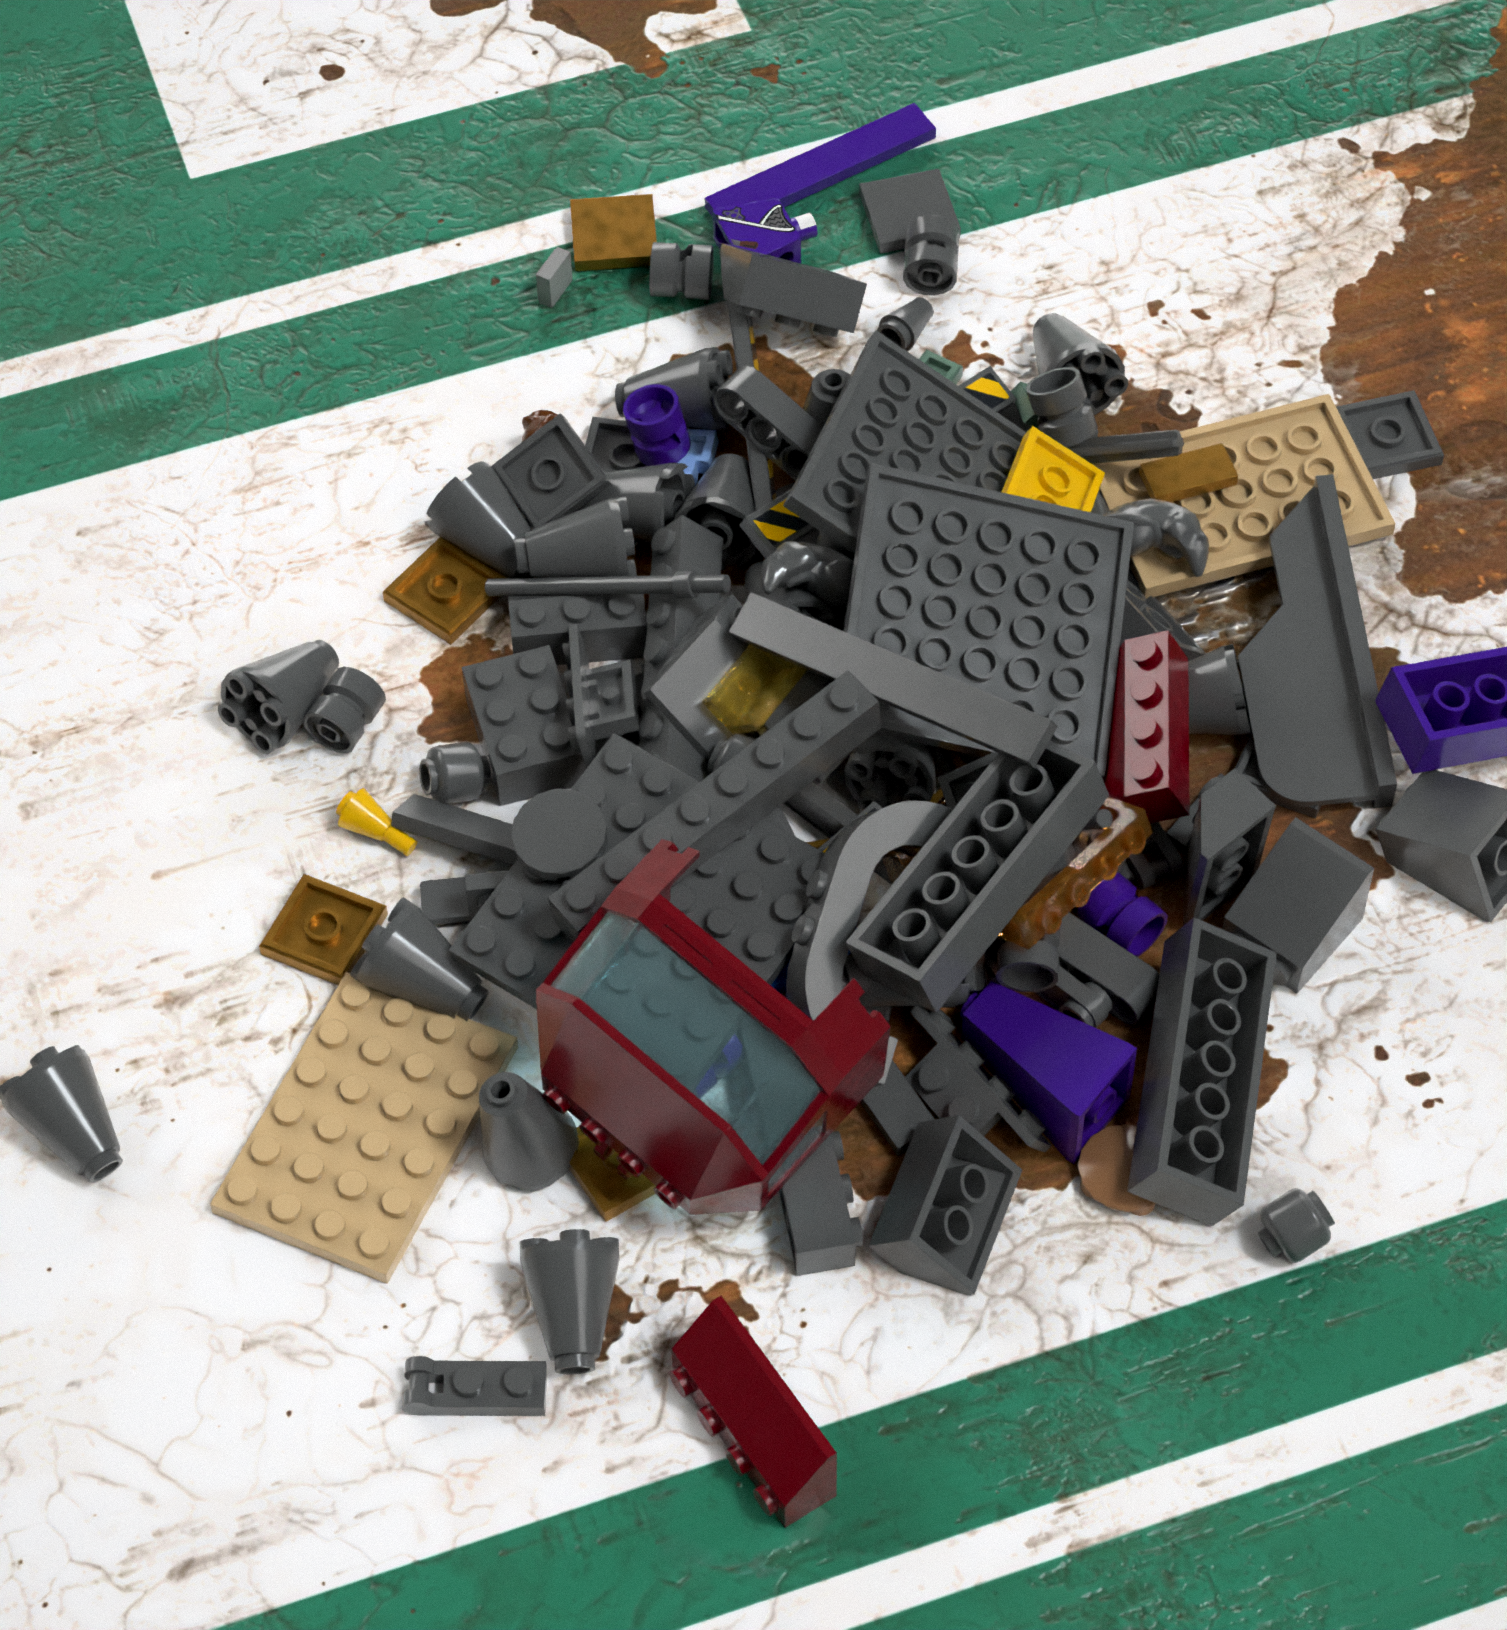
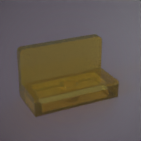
[702,645,807,734]

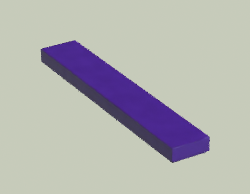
[704,103,936,217]

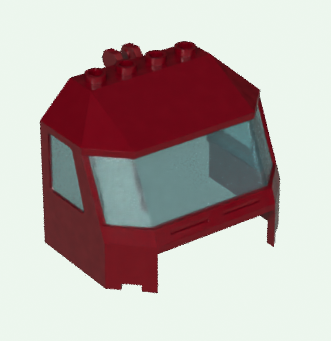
[536,839,891,1215]

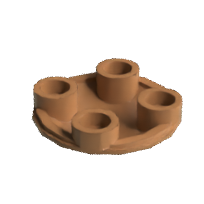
[1078,1124,1157,1216]

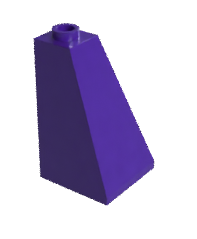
[960,981,1137,1164]

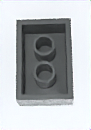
[462,645,587,806]

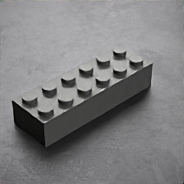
[845,741,1109,1013]
[1127,917,1277,1226]

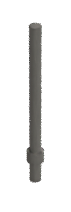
[485,570,731,598]

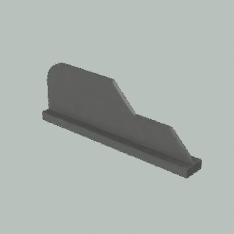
[1237,474,1397,808]

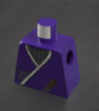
[713,199,818,263]

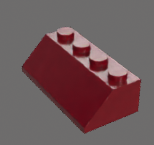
[1098,630,1190,832]
[669,1295,837,1528]

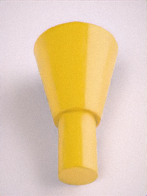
[336,788,418,856]

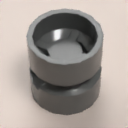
[903,215,960,296]
[649,242,714,300]
[1025,367,1098,448]
[303,666,386,753]
[996,903,1060,992]

